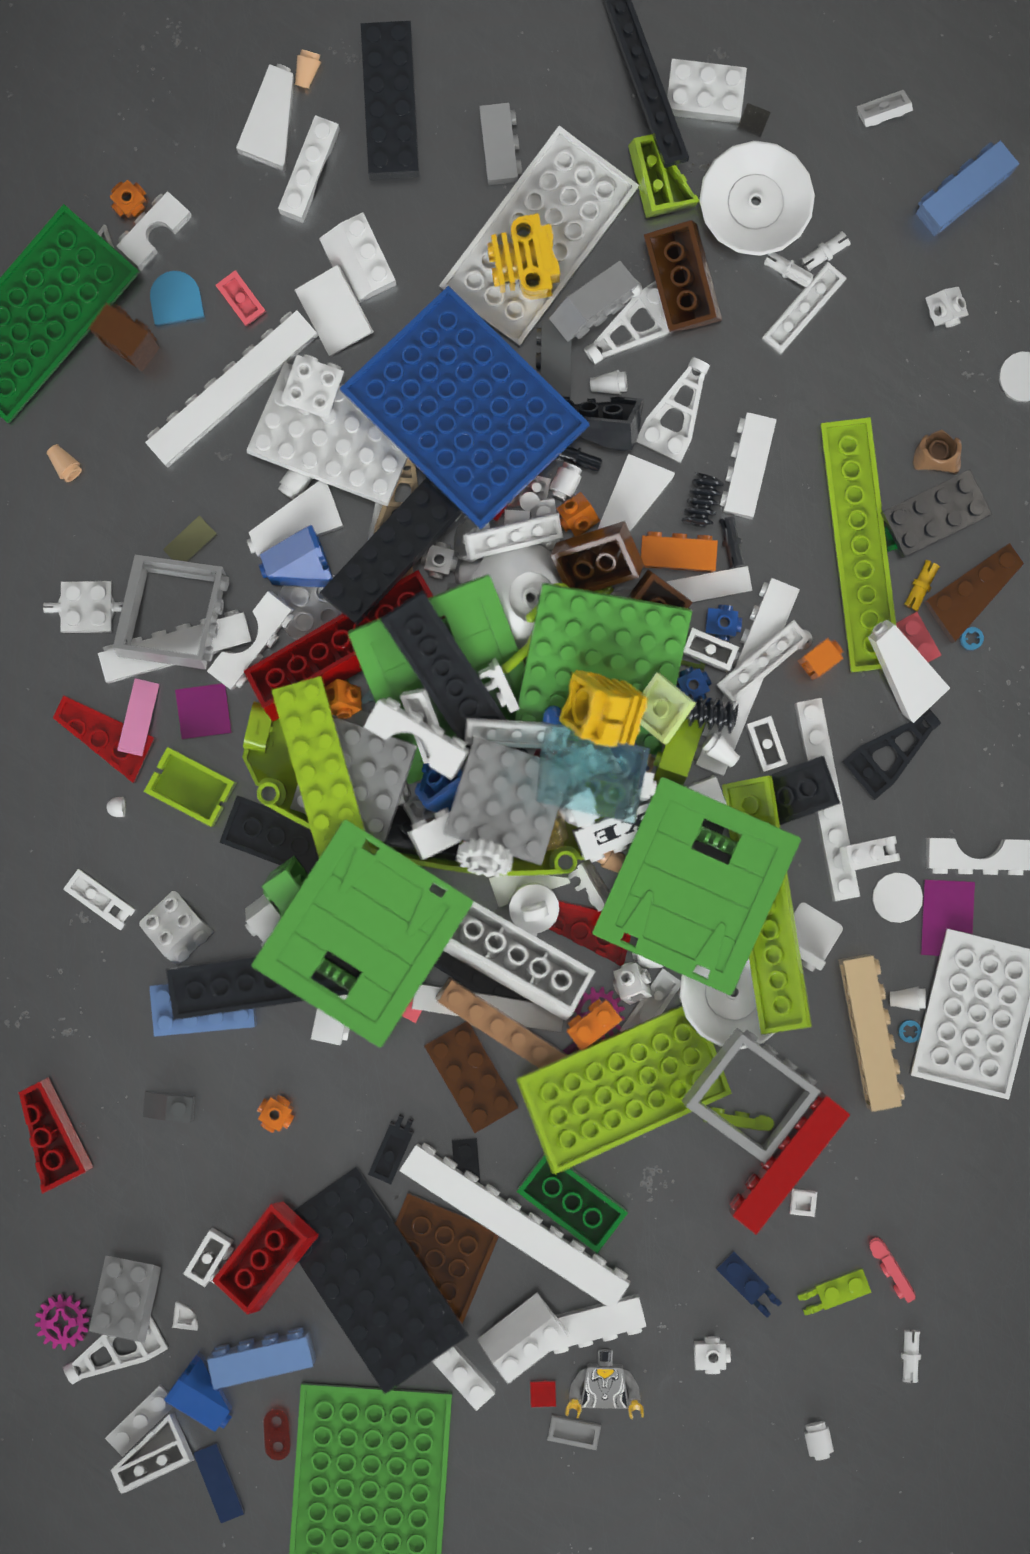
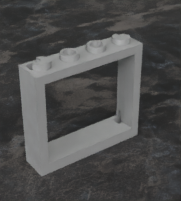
[113,554,229,669]
[682,1028,821,1163]

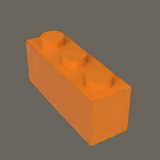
[640,531,718,573]
[798,638,843,681]

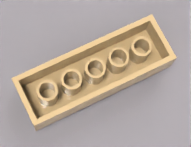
[838,954,905,1112]

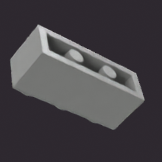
[479,103,522,185]

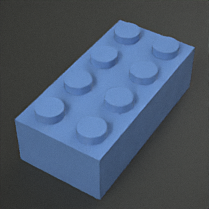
[916,140,1019,237]
[149,983,257,1037]
[207,1327,316,1390]

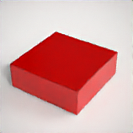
[530,1380,556,1407]

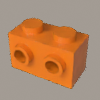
[566,999,622,1050]

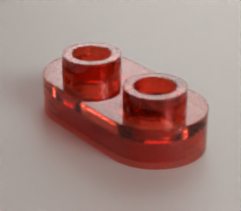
[264,1408,291,1460]

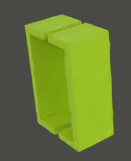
[144,747,237,827]

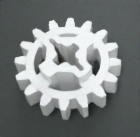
[457,839,513,877]

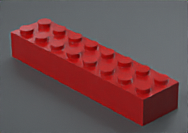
[244,570,446,722]

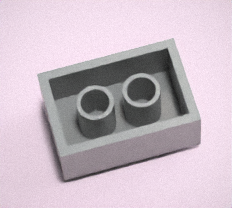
[549,261,639,342]
[89,1256,161,1343]

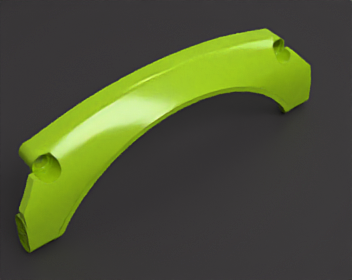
[242,701,621,876]

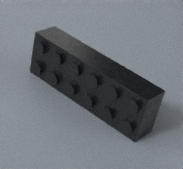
[360,20,420,179]

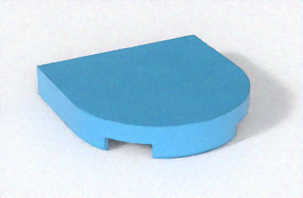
[150,271,205,326]

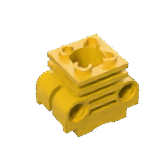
[487,213,560,300]
[559,670,648,747]

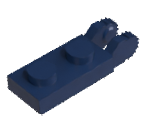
[716,1251,782,1318]

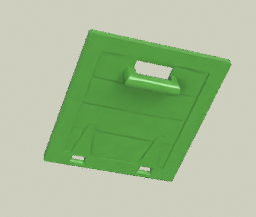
[348,574,525,784]
[593,777,801,995]
[252,820,473,1047]

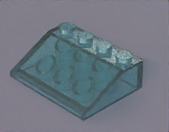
[536,726,650,824]

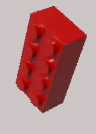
[212,1201,319,1315]

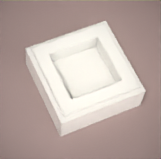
[789,1188,817,1217]

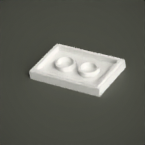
[295,265,374,356]

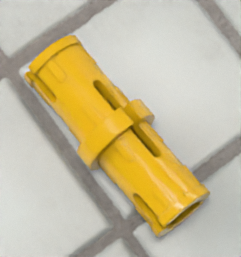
[903,560,940,612]

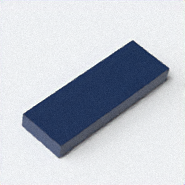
[193,1442,245,1523]

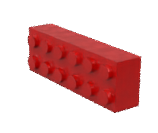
[729,1092,851,1235]

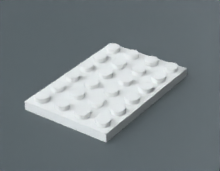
[247,362,408,507]
[910,928,1030,1100]

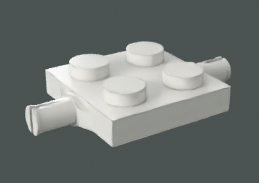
[43,581,123,633]

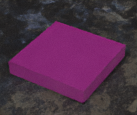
[175,683,232,740]

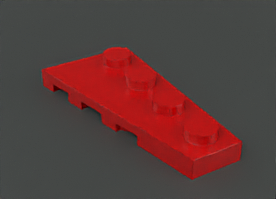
[53,695,155,783]
[549,899,631,966]

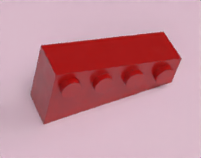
[19,1077,93,1194]

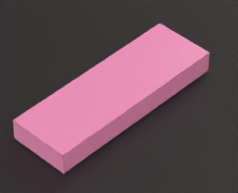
[118,678,159,756]

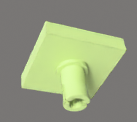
[640,673,696,744]

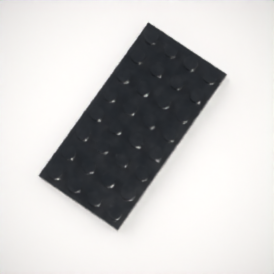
[294,1167,470,1394]

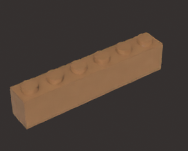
[435,977,568,1068]

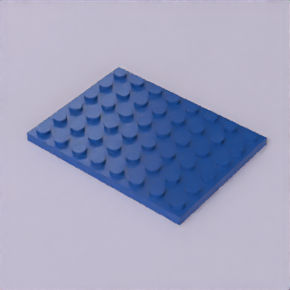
[340,286,590,530]

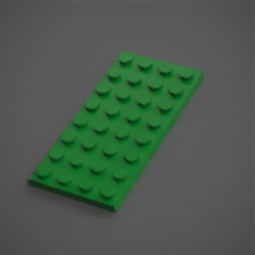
[0,204,140,423]

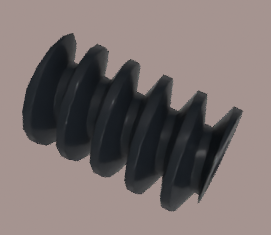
[681,472,725,528]
[686,694,738,734]

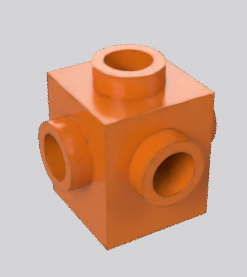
[109,180,148,220]
[556,492,600,536]
[325,679,362,719]
[257,1095,295,1133]

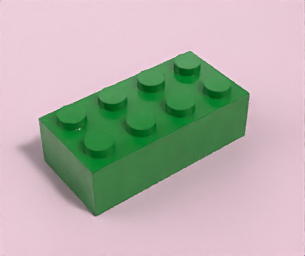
[517,1153,628,1254]

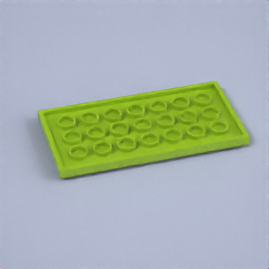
[516,1005,732,1174]

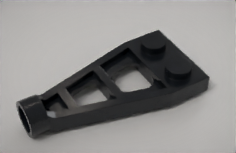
[842,709,941,800]

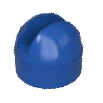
[542,706,562,725]

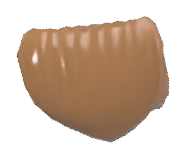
[913,429,962,474]

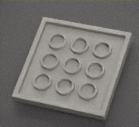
[290,716,418,842]
[444,736,571,865]

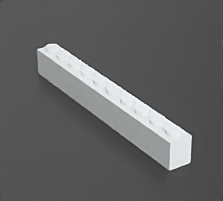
[399,1143,630,1310]

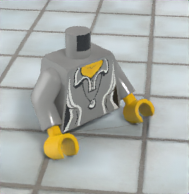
[565,1349,644,1419]

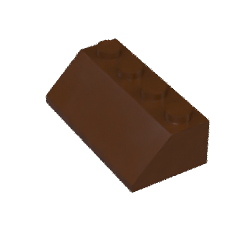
[644,220,722,332]

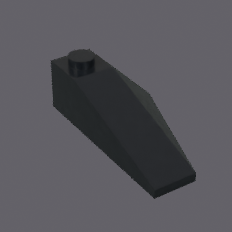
[566,397,643,451]

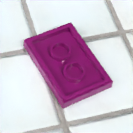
[920,879,975,956]

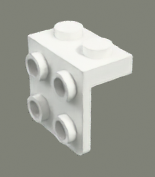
[281,354,345,418]
[139,891,214,966]
[794,903,843,972]

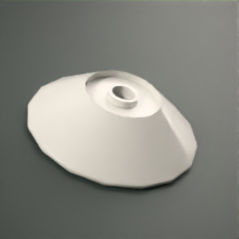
[699,141,815,256]
[471,545,563,650]
[680,958,775,1049]

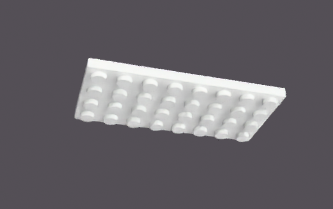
[439,126,639,347]

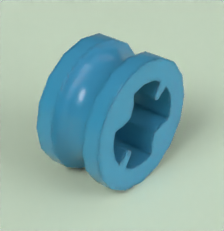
[960,627,984,650]
[898,1020,921,1043]

